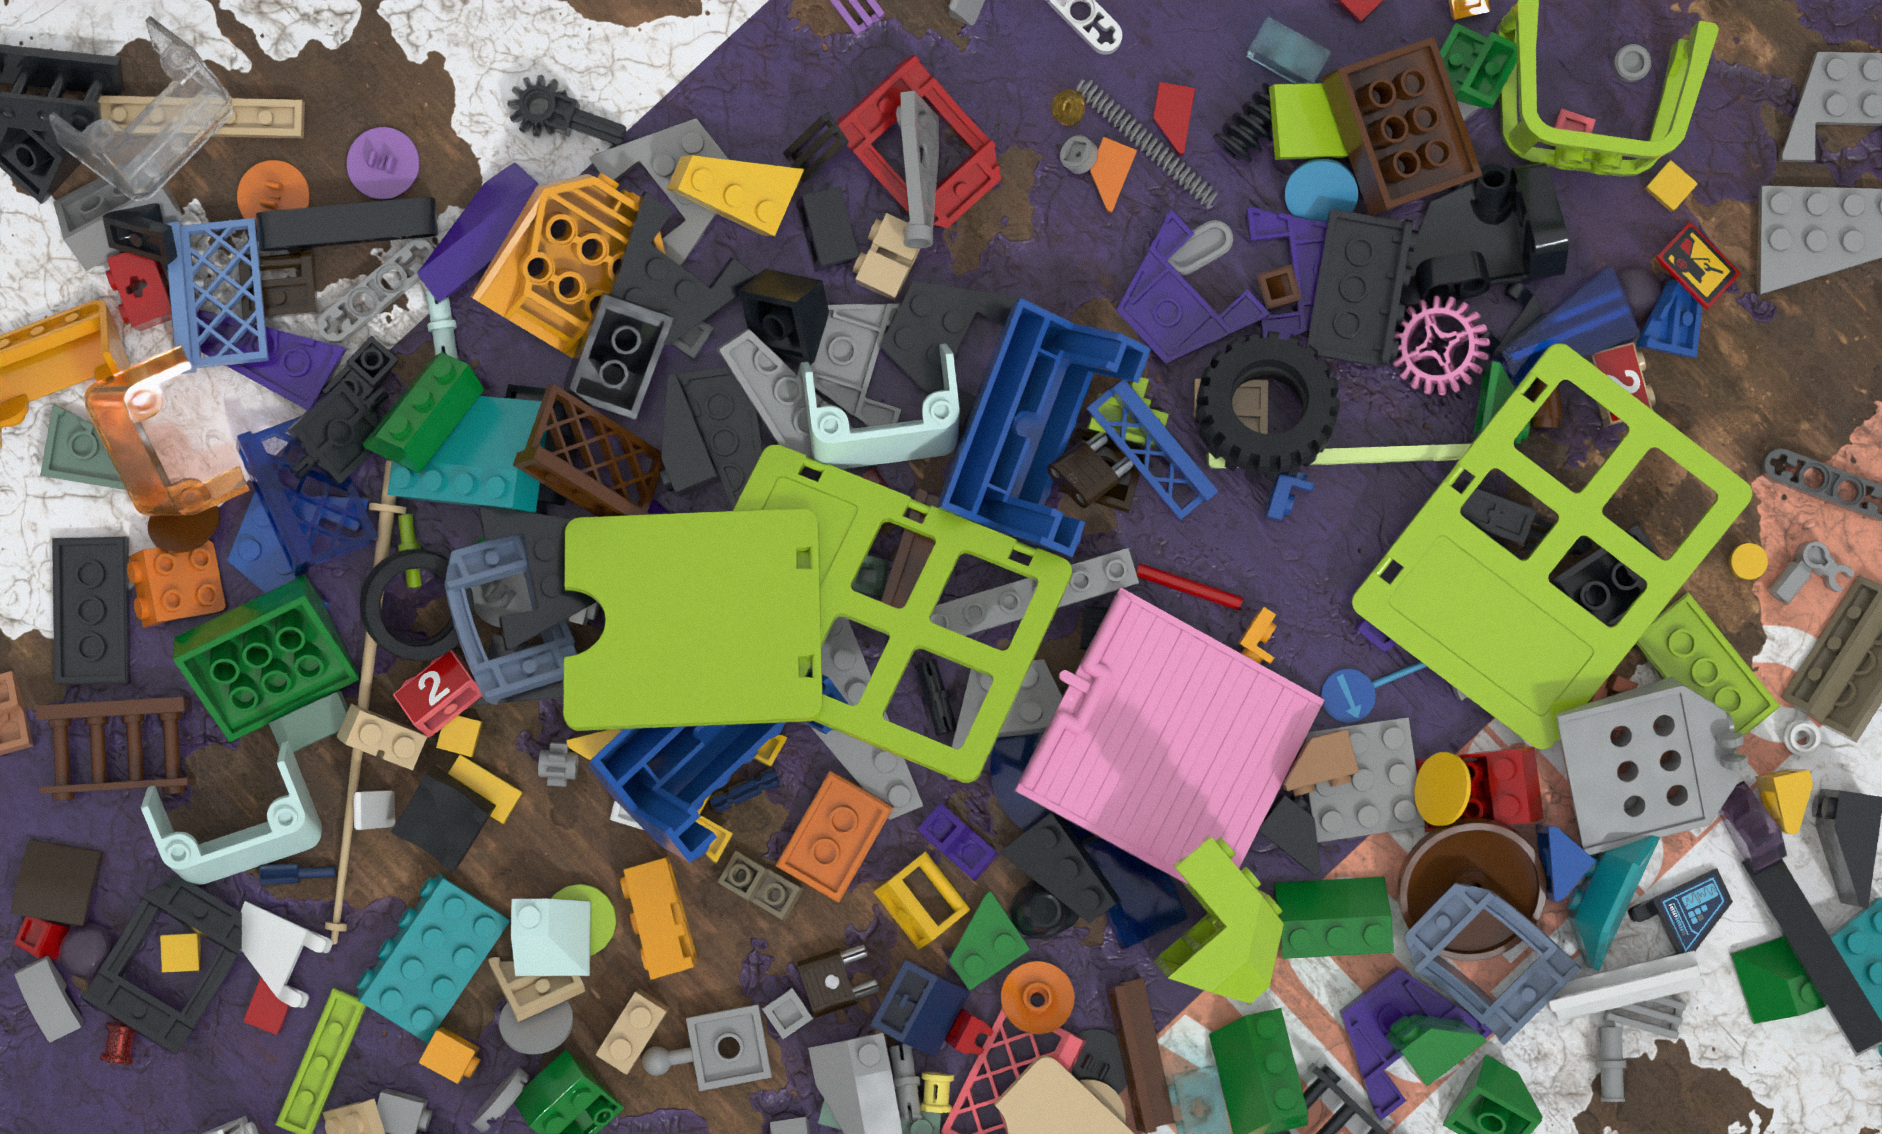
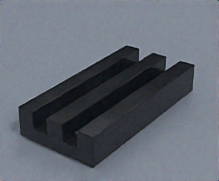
[783,112,849,183]

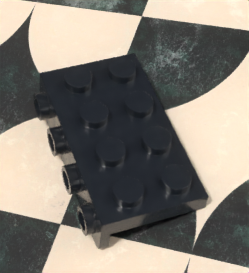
[1306,209,1418,368]

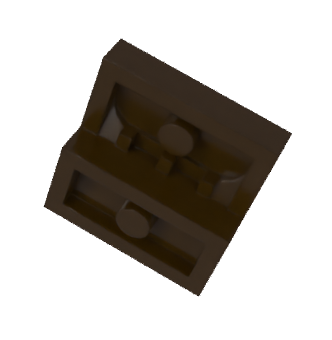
[10,839,103,926]

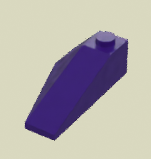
[417,162,558,304]

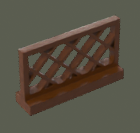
[513,384,663,517]

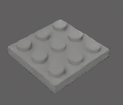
[1300,717,1425,842]

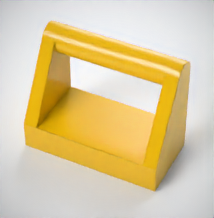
[1755,769,1813,835]
[874,851,971,950]

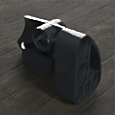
[1400,162,1569,308]

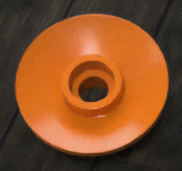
[1001,961,1075,1034]

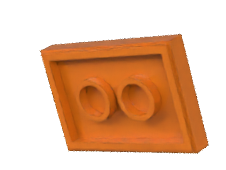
[776,770,894,903]

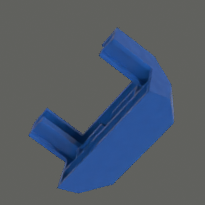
[937,298,1151,557]
[588,669,849,863]

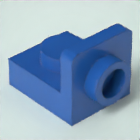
[1263,472,1315,522]

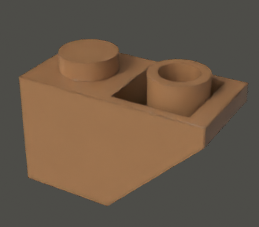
[1282,729,1359,796]

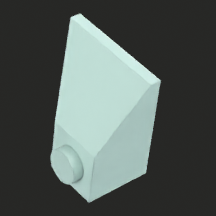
[511,899,591,976]

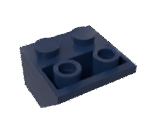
[870,957,970,1057]

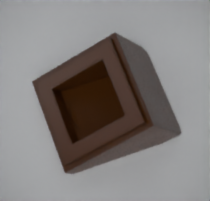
[1256,264,1302,311]

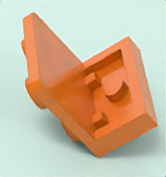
[127,540,226,628]

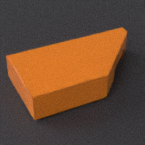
[1089,137,1137,214]

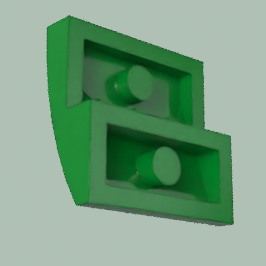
[1440,23,1517,109]

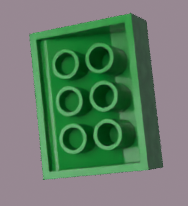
[173,574,360,742]

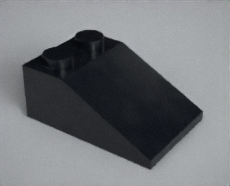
[563,292,674,420]
[659,373,721,497]
[1549,521,1664,626]
[1812,789,1882,908]

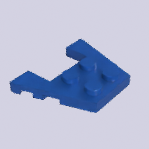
[227,493,371,611]

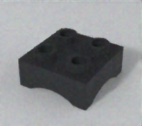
[390,765,496,872]

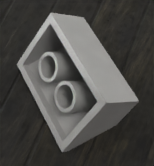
[53,151,183,271]

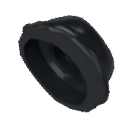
[1011,881,1079,941]

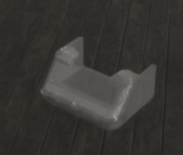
[48,16,234,201]

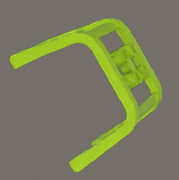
[1497,0,1719,177]

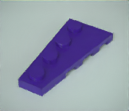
[197,309,347,410]

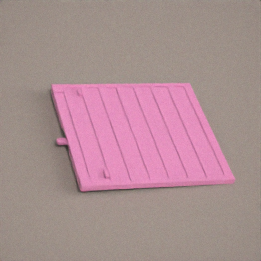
[1014,588,1325,887]

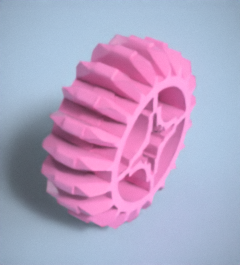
[1393,296,1490,396]

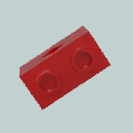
[106,252,172,331]

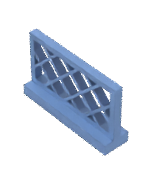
[164,218,269,374]

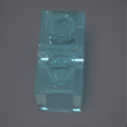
[1246,16,1331,84]
[1167,1065,1232,1134]

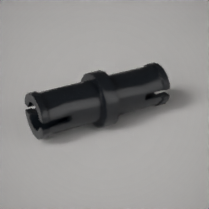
[914,659,957,736]

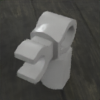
[1768,541,1855,605]

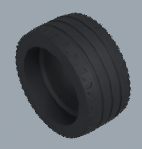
[360,549,474,661]

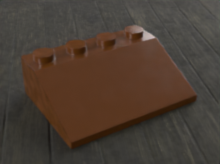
[1321,36,1483,216]

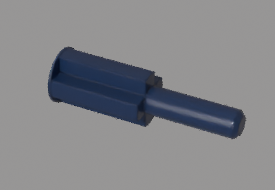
[259,863,337,886]

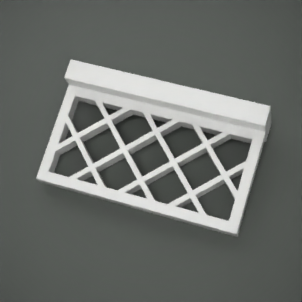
[1549,950,1704,1022]

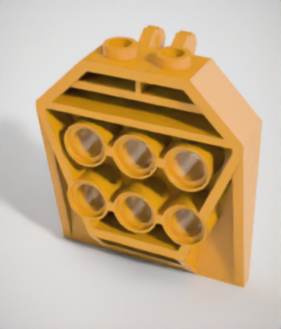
[470,173,665,358]

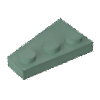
[40,404,158,494]

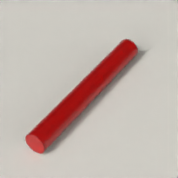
[1136,563,1243,611]

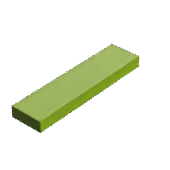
[275,987,367,1134]

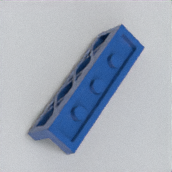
[1085,379,1219,520]

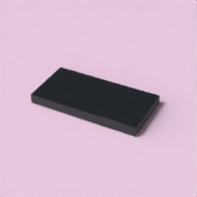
[52,536,131,685]

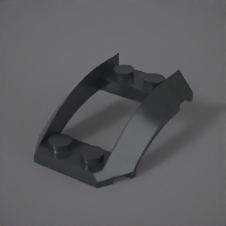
[81,876,242,1055]

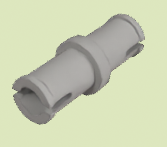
[1596,1027,1627,1102]
[889,1044,923,1122]

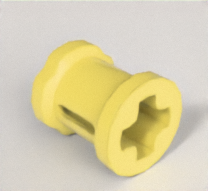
[920,1072,954,1113]

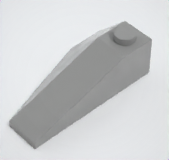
[808,1033,903,1134]

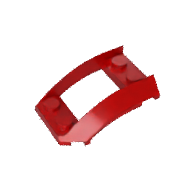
[836,55,1001,228]

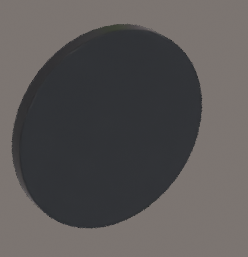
[1071,1029,1127,1095]

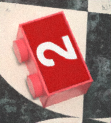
[393,650,482,738]

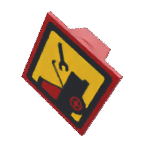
[1656,222,1741,310]

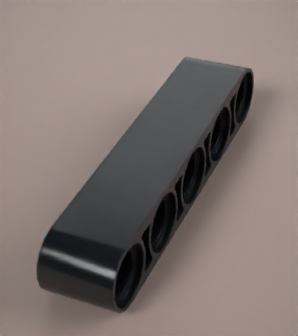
[256,197,439,251]

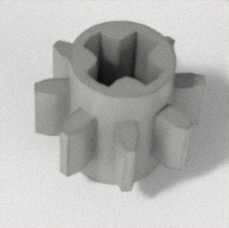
[538,742,579,787]

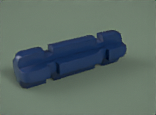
[710,768,780,813]

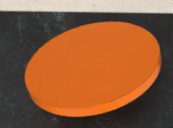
[237,160,310,227]

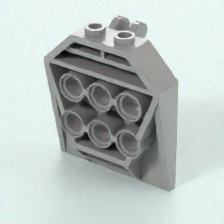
[1555,677,1748,855]

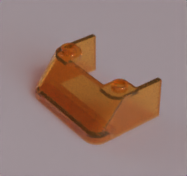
[84,345,249,516]

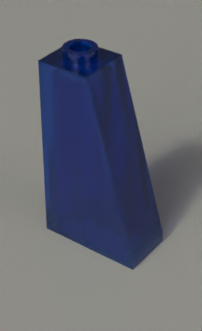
[1496,265,1640,386]

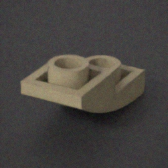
[717,851,803,921]

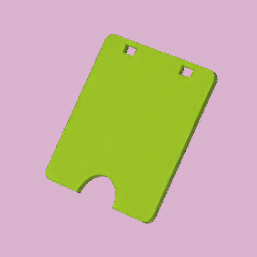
[563,508,823,731]

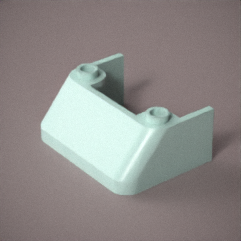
[801,344,959,469]
[141,741,322,885]

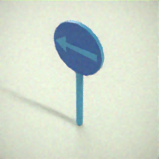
[1321,661,1427,723]

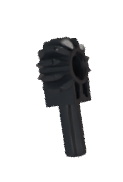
[507,75,626,145]

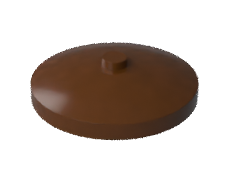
[1397,818,1547,961]

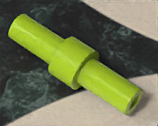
[398,514,422,588]

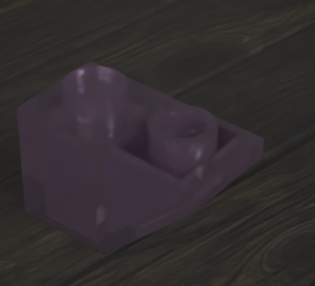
[1718,781,1787,872]

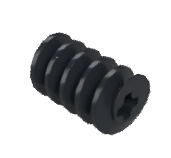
[1213,83,1273,163]

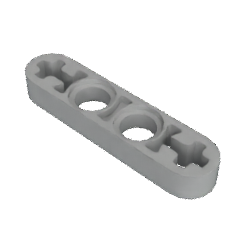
[318,239,435,343]

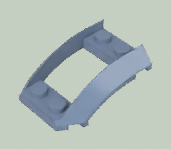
[445,535,577,705]
[1404,882,1581,1045]

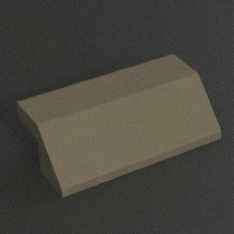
[1781,575,1882,743]

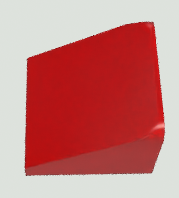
[14,916,69,961]

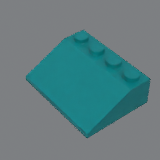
[387,396,548,513]

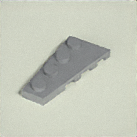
[716,329,854,467]

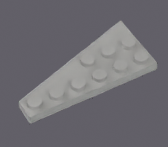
[1757,186,1882,296]
[811,617,924,820]

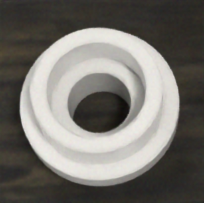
[1783,719,1821,756]

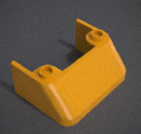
[0,300,134,448]

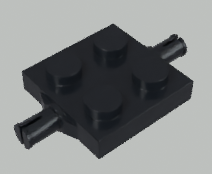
[287,381,389,485]

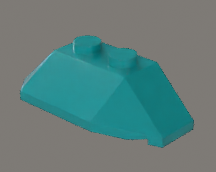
[1567,835,1660,971]

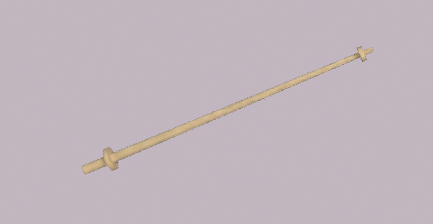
[324,461,406,944]

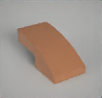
[0,671,34,755]

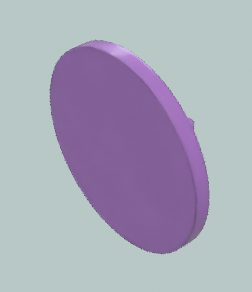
[347,127,420,200]

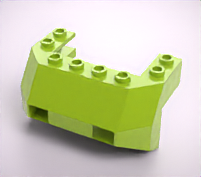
[1153,835,1284,1004]

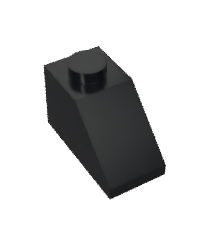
[1258,794,1321,876]

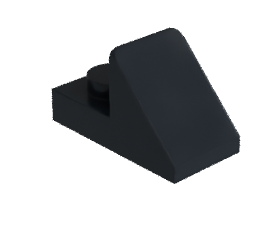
[102,203,178,264]

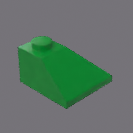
[1472,361,1530,448]
[1730,936,1826,1024]
[1443,1055,1543,1134]

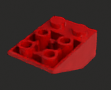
[1416,746,1544,833]

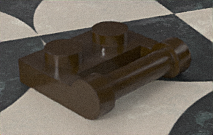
[238,248,319,320]

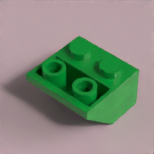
[513,1049,624,1134]

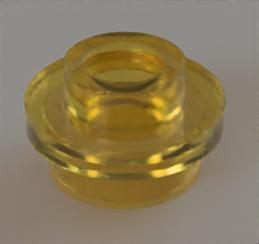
[1051,89,1085,126]

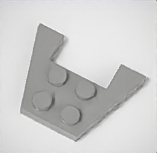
[1779,52,1882,162]
[589,118,729,267]
[796,303,901,427]
[947,659,1062,780]

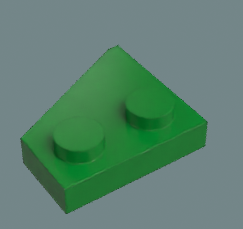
[949,890,1030,991]

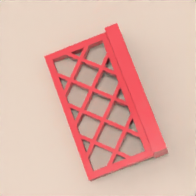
[941,1009,1087,1134]

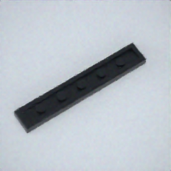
[1741,846,1882,1057]

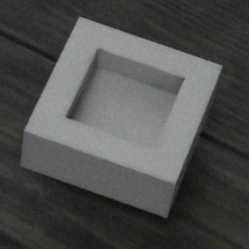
[762,987,814,1039]

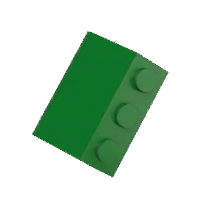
[363,352,484,473]
[1274,876,1394,959]
[1209,1008,1308,1134]

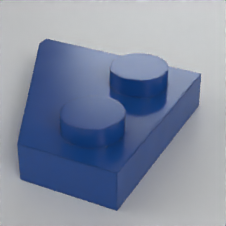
[1636,279,1702,358]

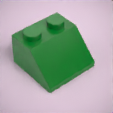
[1385,1014,1487,1086]

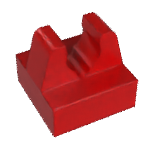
[944,1008,993,1055]

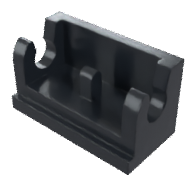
[796,187,859,272]
[1460,480,1537,545]

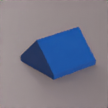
[1535,824,1596,902]

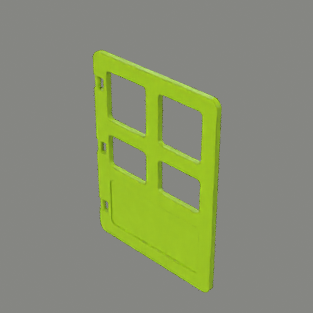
[1352,343,1752,750]
[733,445,1072,783]

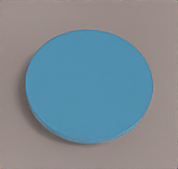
[1285,159,1358,222]

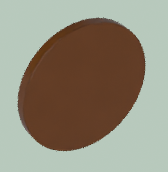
[147,492,221,553]

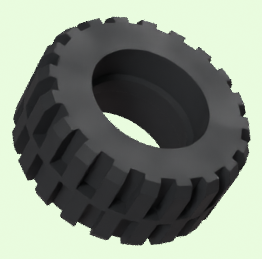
[1195,331,1340,480]

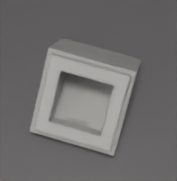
[948,0,985,26]

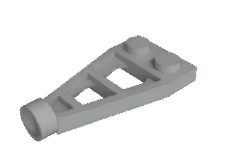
[896,91,939,249]

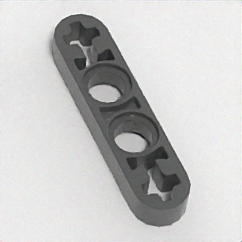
[1760,448,1882,521]

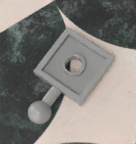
[642,1003,772,1091]

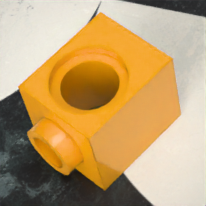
[419,1027,481,1084]

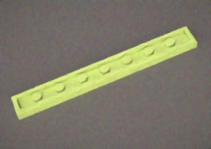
[1206,444,1471,469]

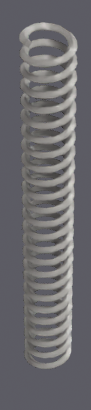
[1075,79,1218,209]

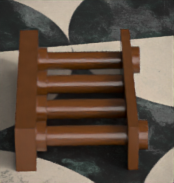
[36,697,196,801]

